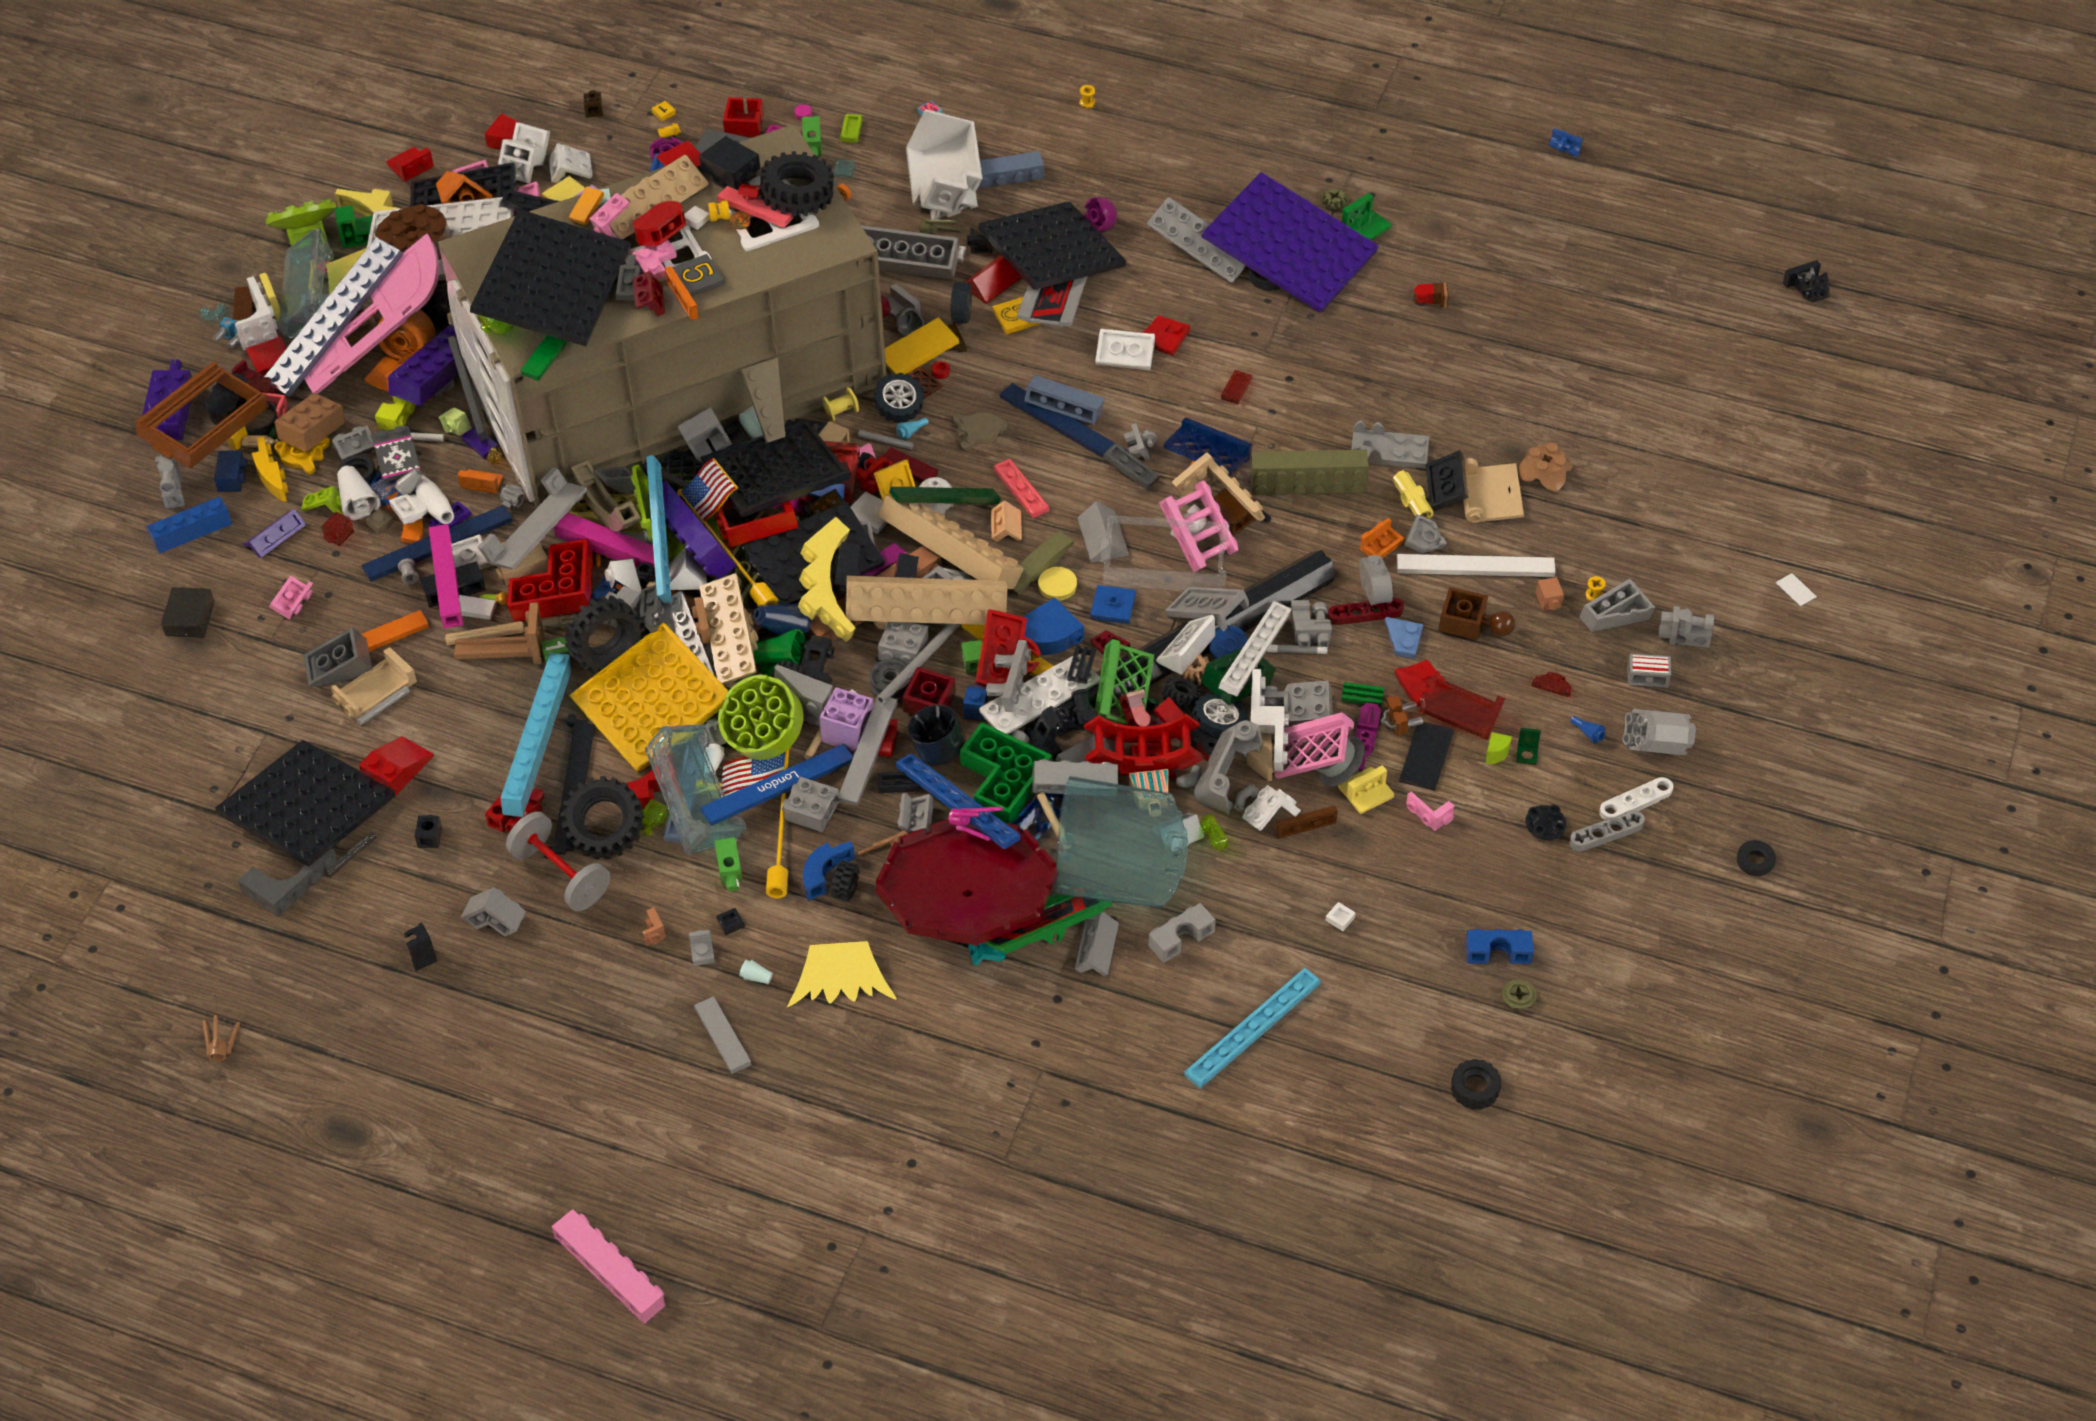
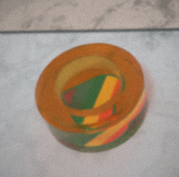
[731,211,751,230]

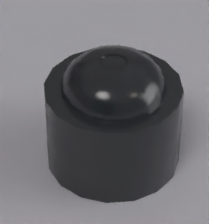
[908,705,966,765]

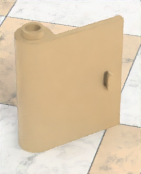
[1463,458,1524,523]

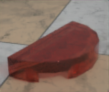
[1531,672,1572,698]

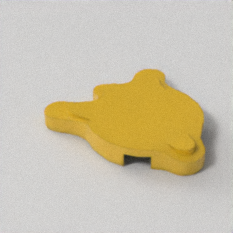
[274,437,331,475]

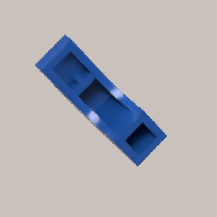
[803,841,855,901]

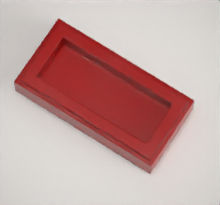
[1153,697,1185,741]

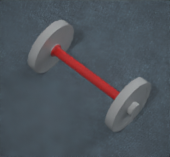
[506,812,611,911]

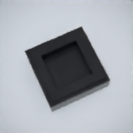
[716,908,745,935]

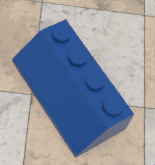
[145,497,232,554]

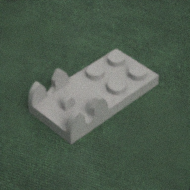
[1351,420,1429,469]
[1165,587,1249,631]

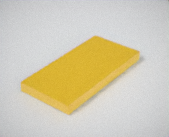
[885,317,959,375]

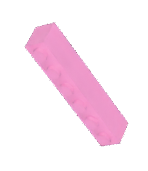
[552,1209,665,1324]

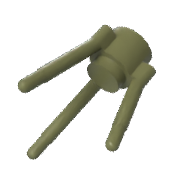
[919,218,961,234]

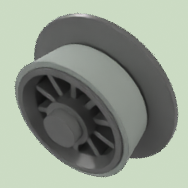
[1314,733,1365,787]

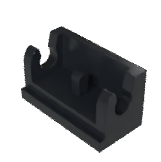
[404,922,437,971]

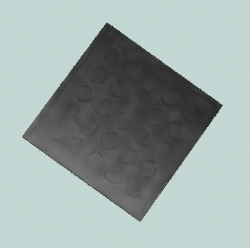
[978,201,1126,290]
[700,420,850,517]
[215,740,395,867]

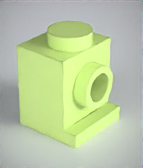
[439,407,472,436]

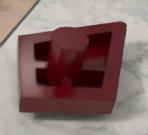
[1090,630,1130,655]

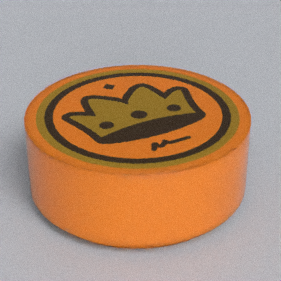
[836,184,851,202]

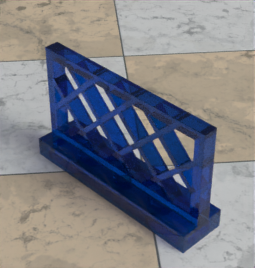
[1163,417,1253,476]

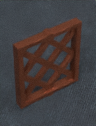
[906,367,943,399]

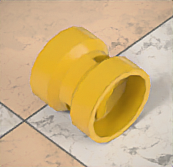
[708,200,730,222]

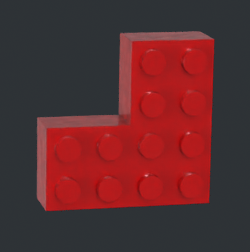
[507,539,593,622]

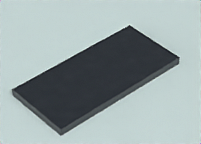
[1399,722,1454,791]

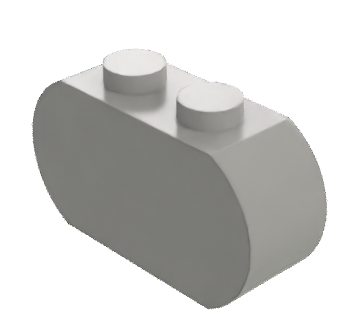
[1359,555,1393,605]

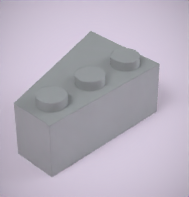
[1579,579,1655,632]

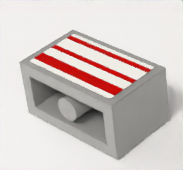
[1627,654,1671,688]

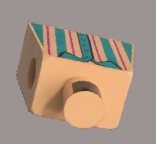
[1129,769,1168,817]

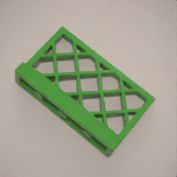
[1095,639,1154,725]

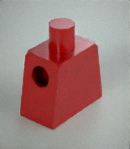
[484,114,521,150]

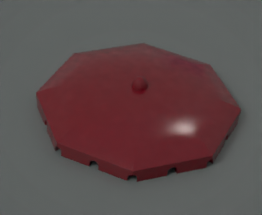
[875,819,1058,945]

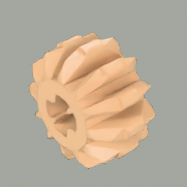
[1179,653,1209,686]

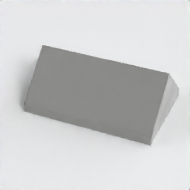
[1078,501,1129,563]

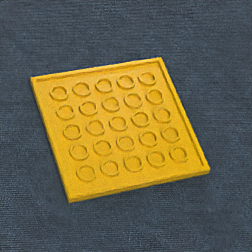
[569,622,728,774]

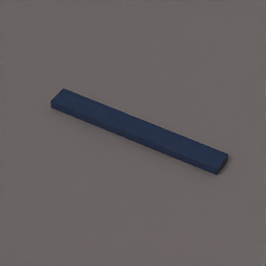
[1000,383,1129,458]
[361,505,513,582]

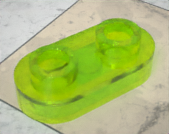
[1200,813,1228,851]

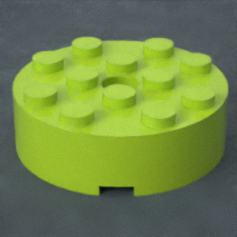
[718,675,804,760]

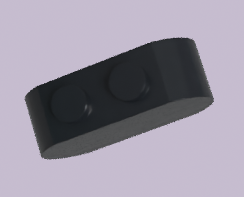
[205,373,248,425]

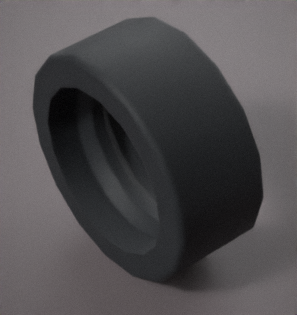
[338,455,376,485]

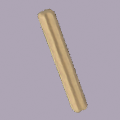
[445,621,524,645]

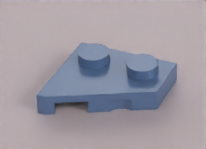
[1385,617,1423,659]

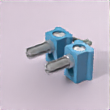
[213,317,244,348]

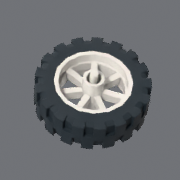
[873,373,924,423]
[1191,693,1248,739]

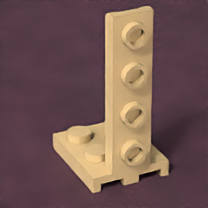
[1172,452,1265,521]

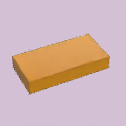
[568,186,605,226]

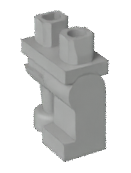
[155,454,185,509]
[1290,600,1332,648]
[1659,606,1714,648]

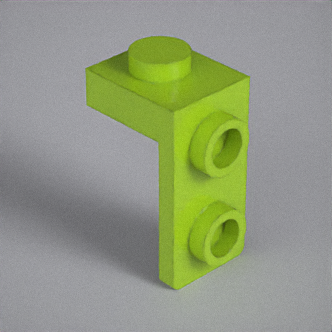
[301,486,343,516]

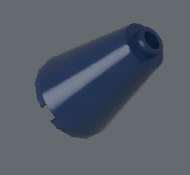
[754,604,811,636]

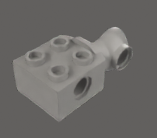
[1261,680,1333,726]

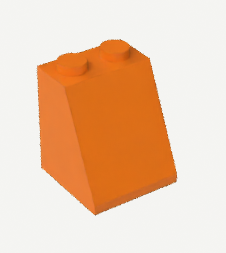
[436,171,492,204]

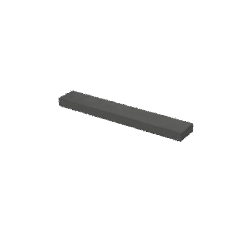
[448,336,488,442]

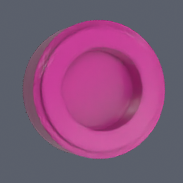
[794,104,812,121]

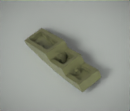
[1012,530,1074,595]

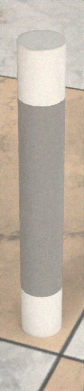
[1267,645,1328,654]

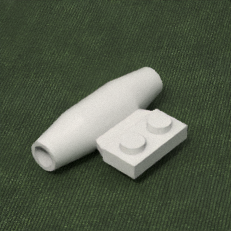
[389,475,454,525]

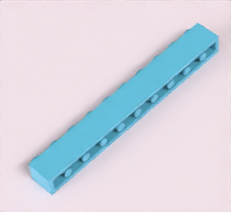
[501,652,571,817]

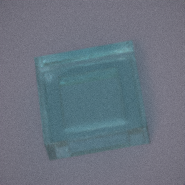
[834,159,855,177]

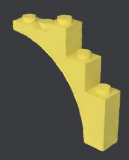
[335,189,400,216]
[798,517,856,642]

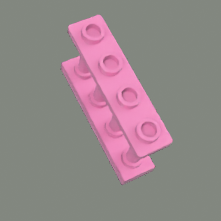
[1159,480,1239,573]

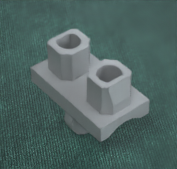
[1124,423,1157,461]

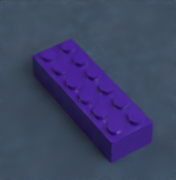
[388,325,466,406]
[648,480,737,580]

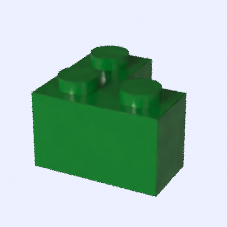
[334,205,373,249]

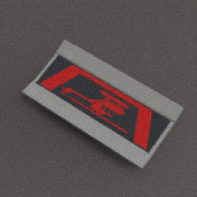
[1017,276,1088,327]

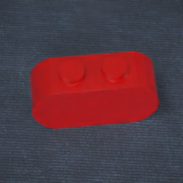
[633,201,686,247]

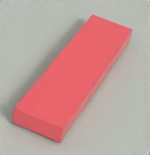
[717,186,794,228]
[993,458,1049,519]

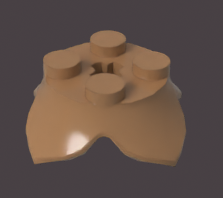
[1518,443,1572,493]

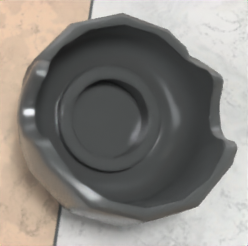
[895,307,924,336]

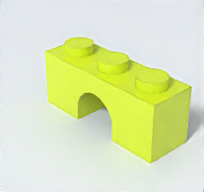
[375,396,416,431]

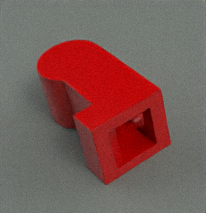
[877,719,899,757]

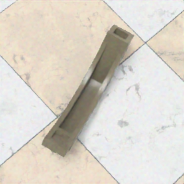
[570,460,641,532]

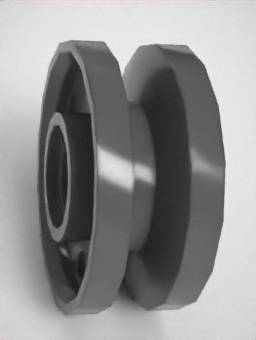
[869,659,912,701]

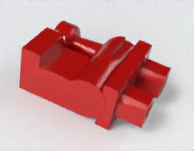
[485,787,545,833]

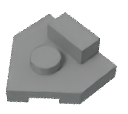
[1404,514,1447,553]

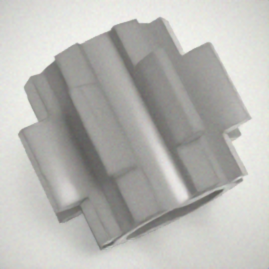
[500,484,525,509]

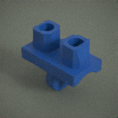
[1549,128,1583,157]

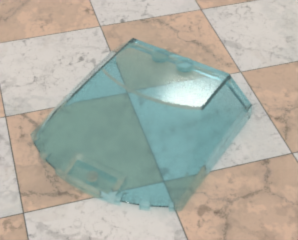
[1054,776,1188,908]

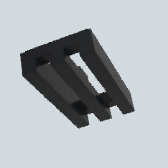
[1067,645,1096,684]
[878,772,920,793]

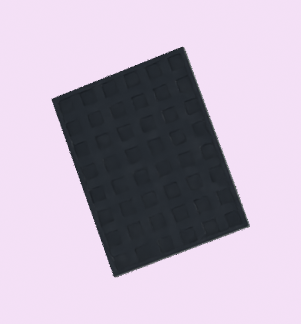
[470,209,632,346]

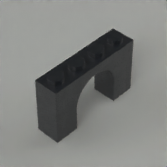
[832,541,919,596]

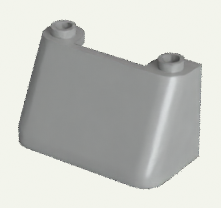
[1194,720,1263,814]

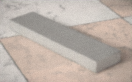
[694,996,751,1074]

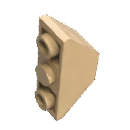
[1246,733,1276,781]

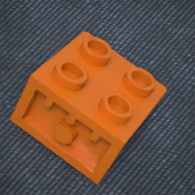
[364,353,412,392]

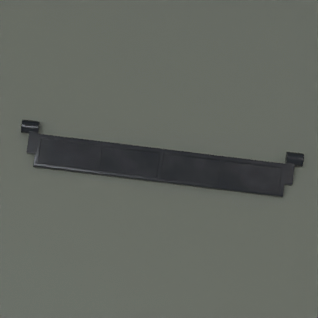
[544,714,595,859]

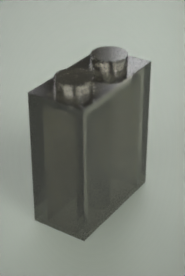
[161,587,215,638]

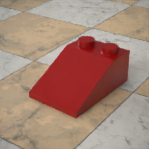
[359,736,434,796]

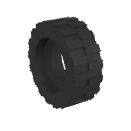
[1451,1059,1501,1110]

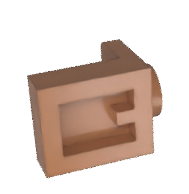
[642,907,666,946]

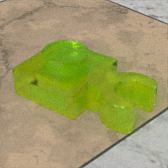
[639,799,670,837]

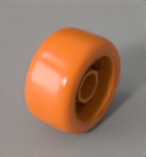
[377,309,436,361]

